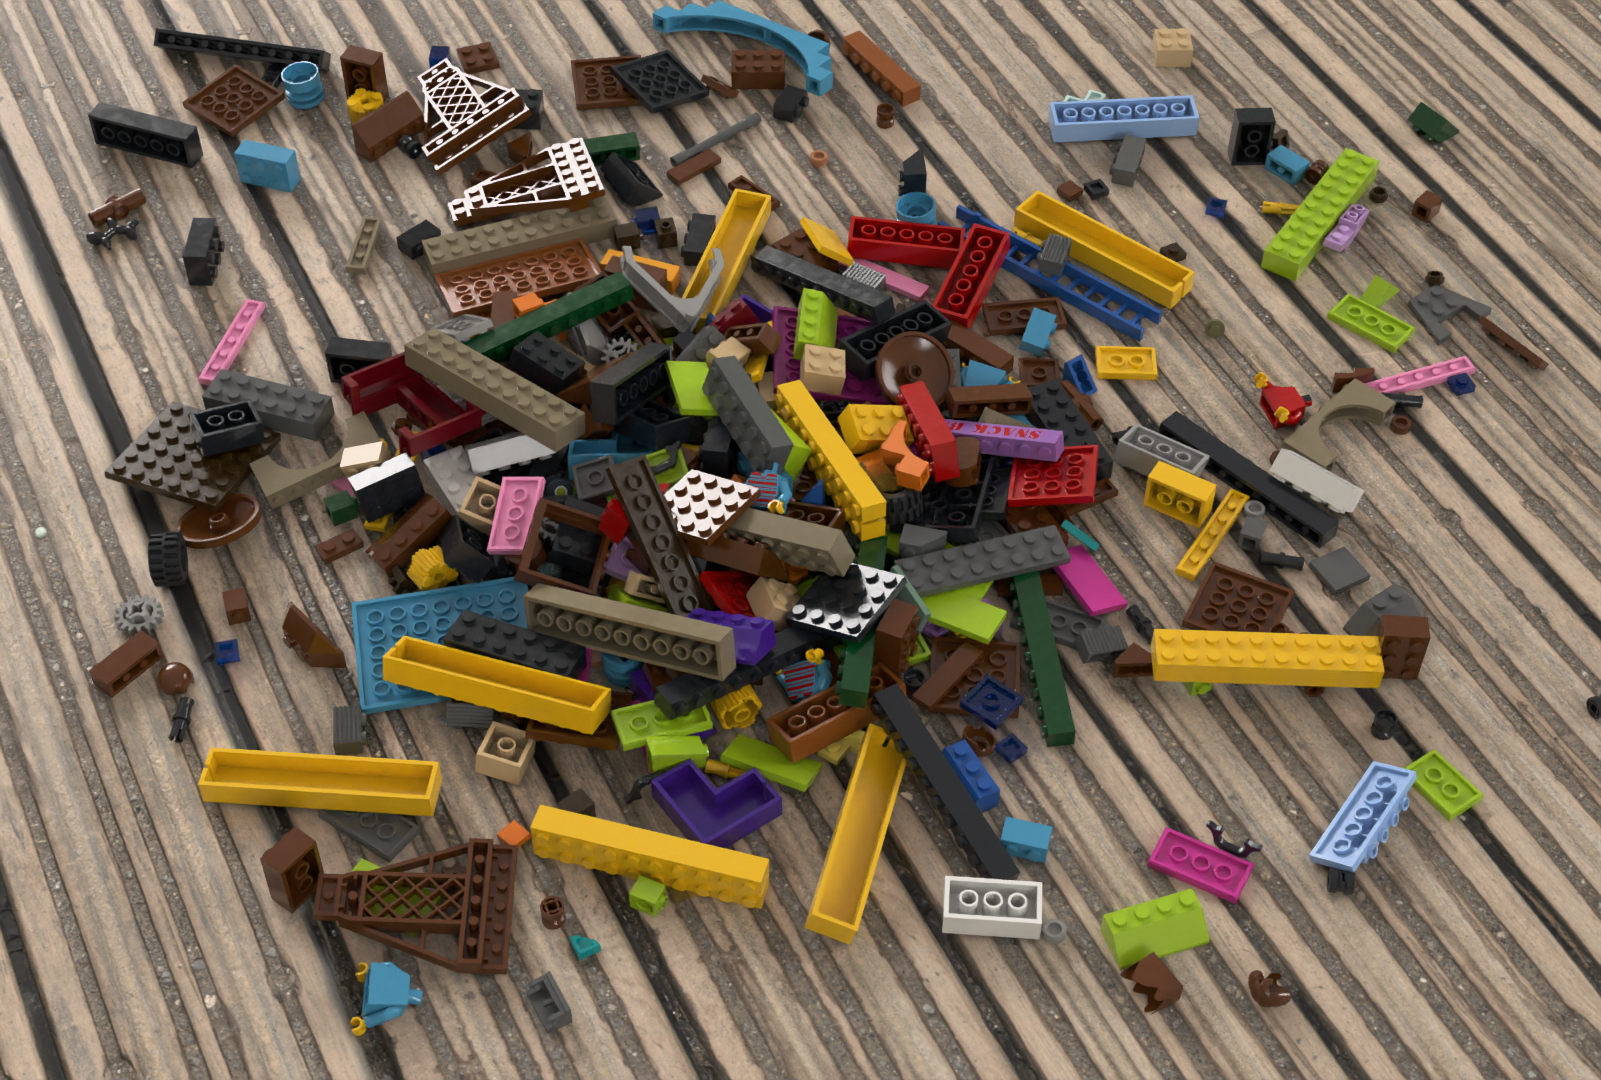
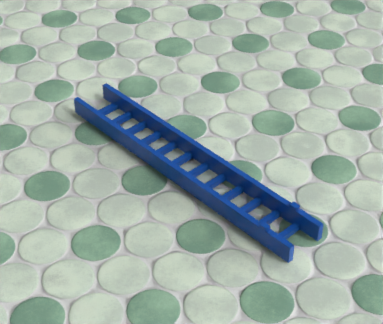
[938,205,1162,342]

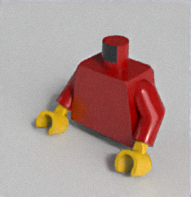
[1253,372,1312,430]

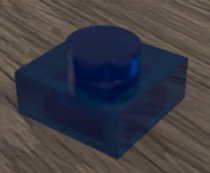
[1205,197,1228,218]
[1447,373,1476,396]
[215,639,240,665]
[995,733,1028,764]

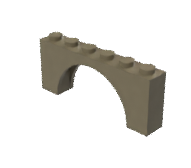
[1281,378,1396,472]
[249,411,381,509]

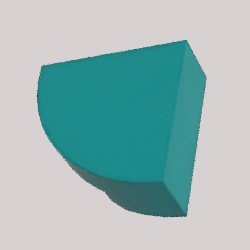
[569,935,601,960]

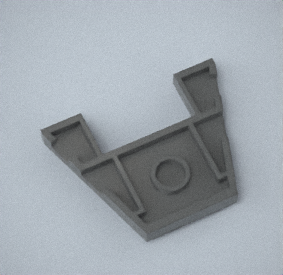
[1408,285,1492,346]

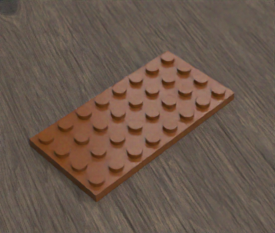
[434,238,602,318]

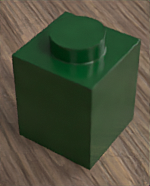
[324,490,359,527]

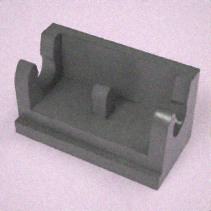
[526,971,572,1034]

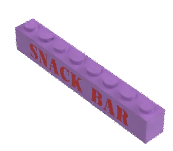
[944,419,1064,462]

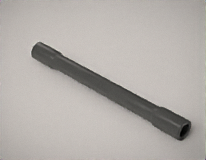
[670,112,761,167]

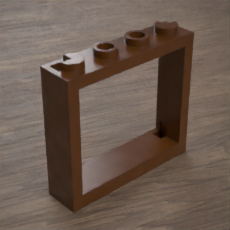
[514,497,613,597]

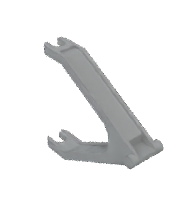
[620,246,724,333]

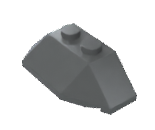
[1343,583,1423,636]

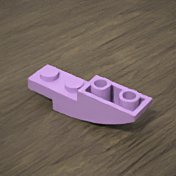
[1323,204,1370,252]

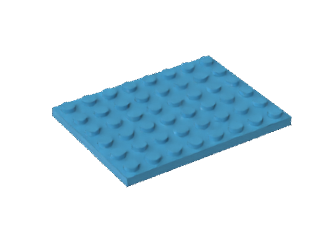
[351,577,528,714]

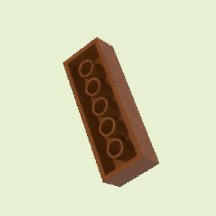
[766,662,907,764]

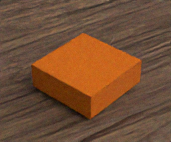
[497,820,531,848]

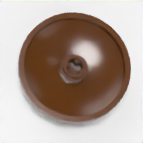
[875,331,954,406]
[176,494,262,549]

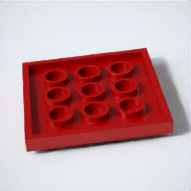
[1007,445,1099,507]
[699,571,779,633]

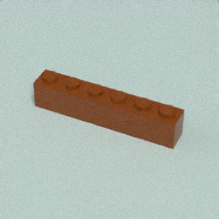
[841,30,921,107]

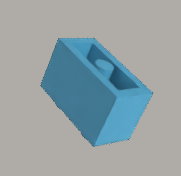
[1264,145,1310,186]
[1019,307,1057,357]
[1000,817,1053,863]

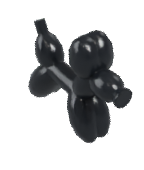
[86,217,139,250]

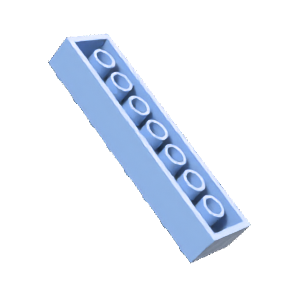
[1048,95,1199,143]

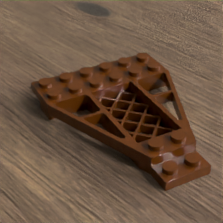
[417,58,532,175]
[448,138,606,227]
[313,838,518,975]

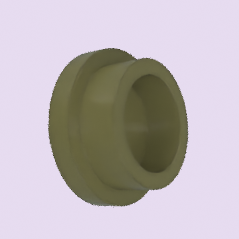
[1205,319,1225,338]

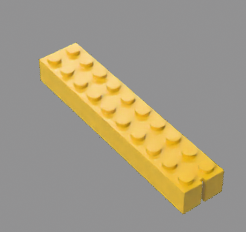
[682,188,771,334]
[1014,190,1195,309]
[775,380,886,542]
[1151,629,1385,688]
[383,636,611,735]
[804,723,906,945]
[198,747,442,816]
[530,805,769,909]

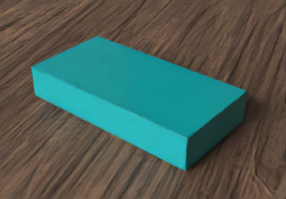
[1060,520,1100,553]

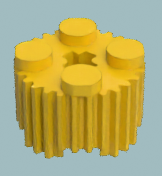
[347,88,384,124]
[406,545,459,591]
[710,684,763,730]

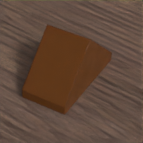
[508,132,533,170]
[1112,642,1153,678]

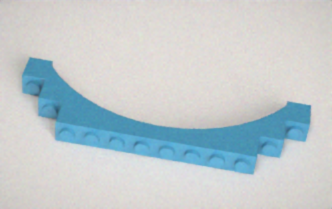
[652,0,833,96]

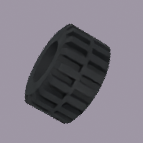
[874,475,924,525]
[148,531,188,587]

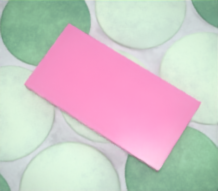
[487,477,546,555]

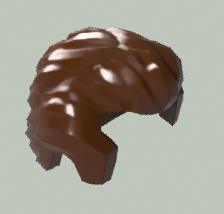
[1248,970,1291,1008]

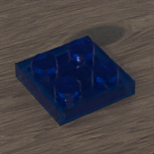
[959,674,1023,730]

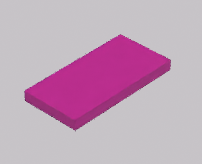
[1053,545,1128,617]
[1147,827,1254,904]

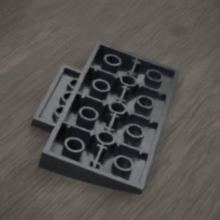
[889,454,1012,543]

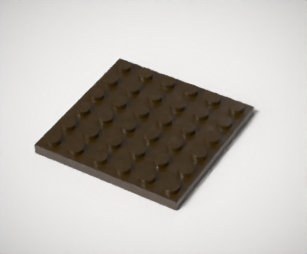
[104,401,281,512]

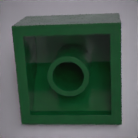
[1407,102,1460,143]

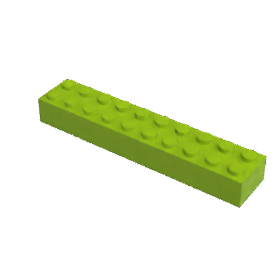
[1261,148,1380,282]

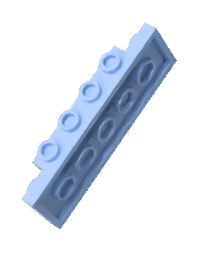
[1309,761,1417,872]

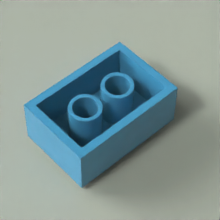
[234,139,301,193]

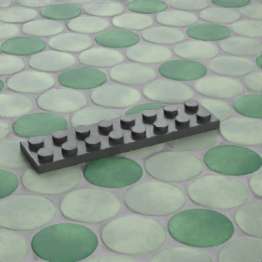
[893,525,1071,597]

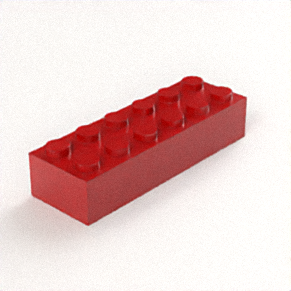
[847,216,965,269]
[932,223,1010,329]
[897,381,961,482]

